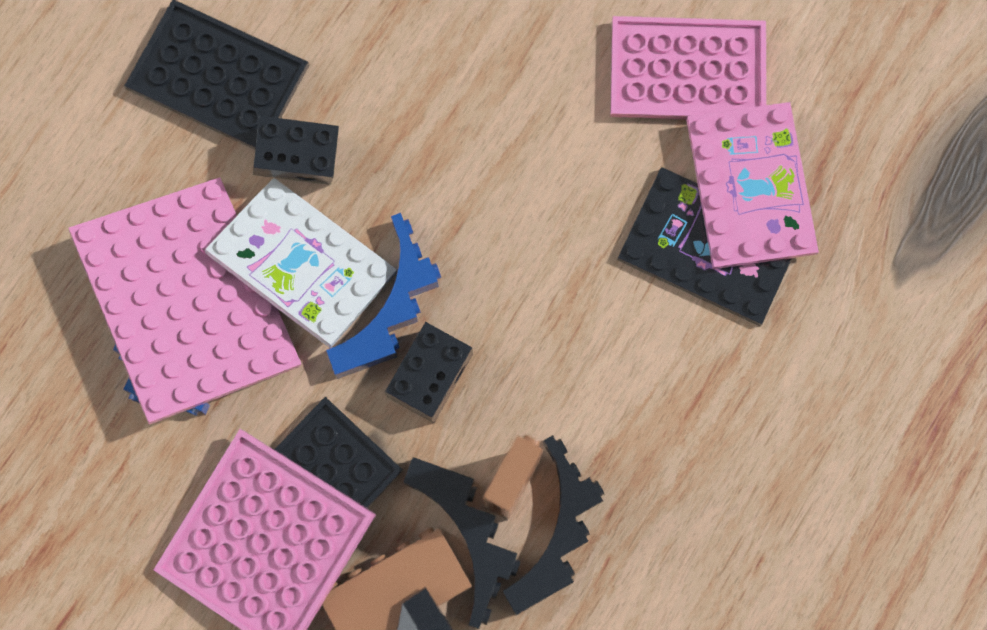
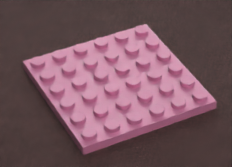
[154,429,376,630]

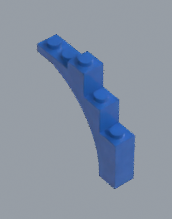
[326,213,442,379]

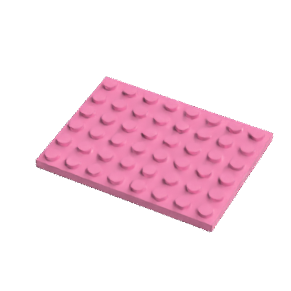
[69,178,301,425]

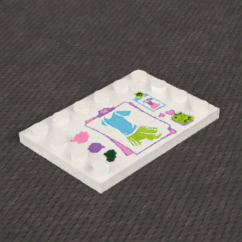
[205,178,397,349]

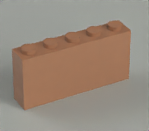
[483,434,543,520]
[322,527,472,630]

